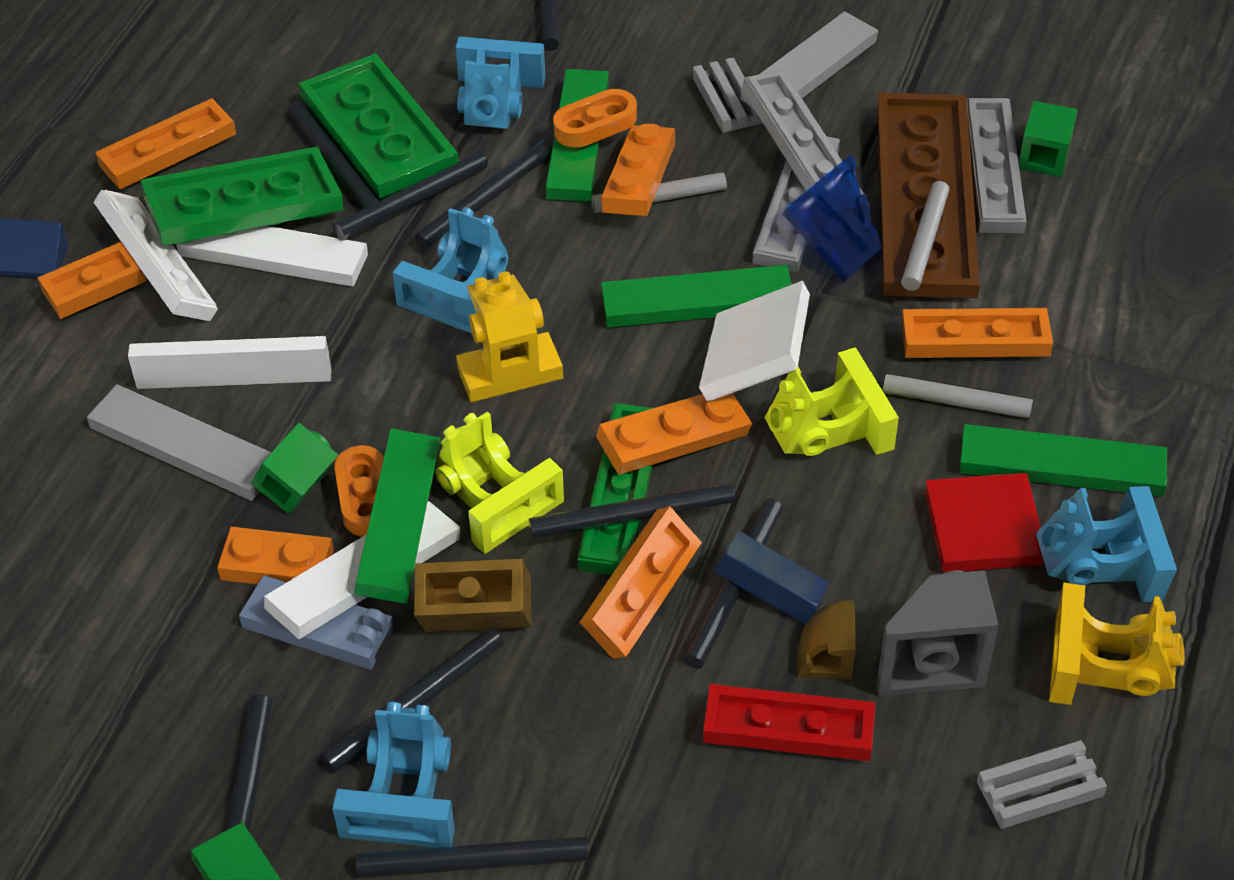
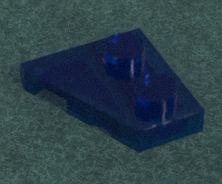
[782,155,882,282]

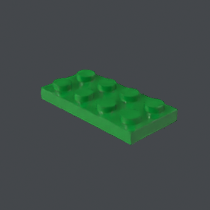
[299,53,459,199]
[141,146,343,246]

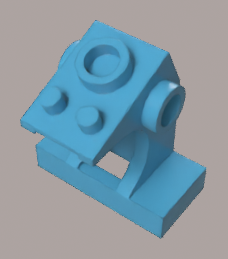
[456,37,545,128]
[392,207,508,334]
[1036,486,1177,602]
[332,702,455,848]

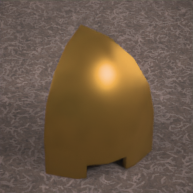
[797,600,855,680]

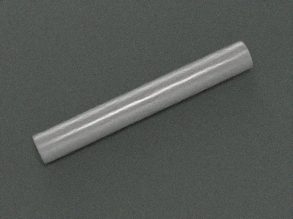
[591,172,727,213]
[901,181,950,291]
[883,374,1033,419]

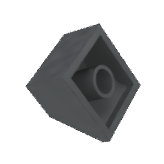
[876,570,999,697]

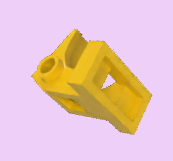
[456,272,563,402]
[1049,583,1185,705]

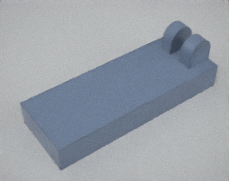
[239,575,394,670]

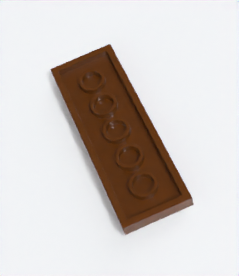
[877,93,980,299]

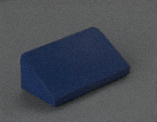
[0,218,69,278]
[714,530,830,625]

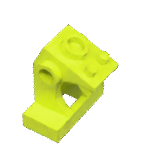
[765,347,899,456]
[435,412,564,555]

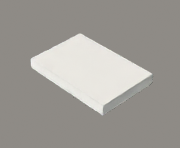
[699,281,810,401]

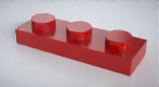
[703,684,875,761]

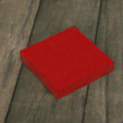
[924,473,1045,573]

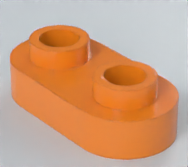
[553,89,637,148]
[334,445,384,537]

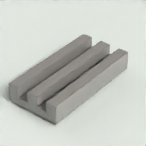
[693,58,763,133]
[977,740,1107,829]

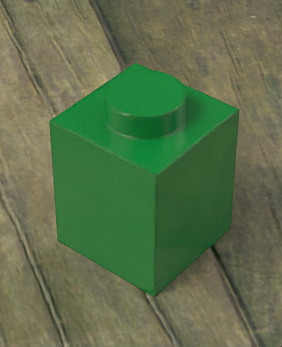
[1019,101,1078,177]
[250,423,339,515]

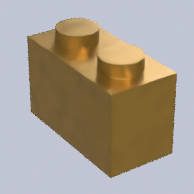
[414,559,531,632]

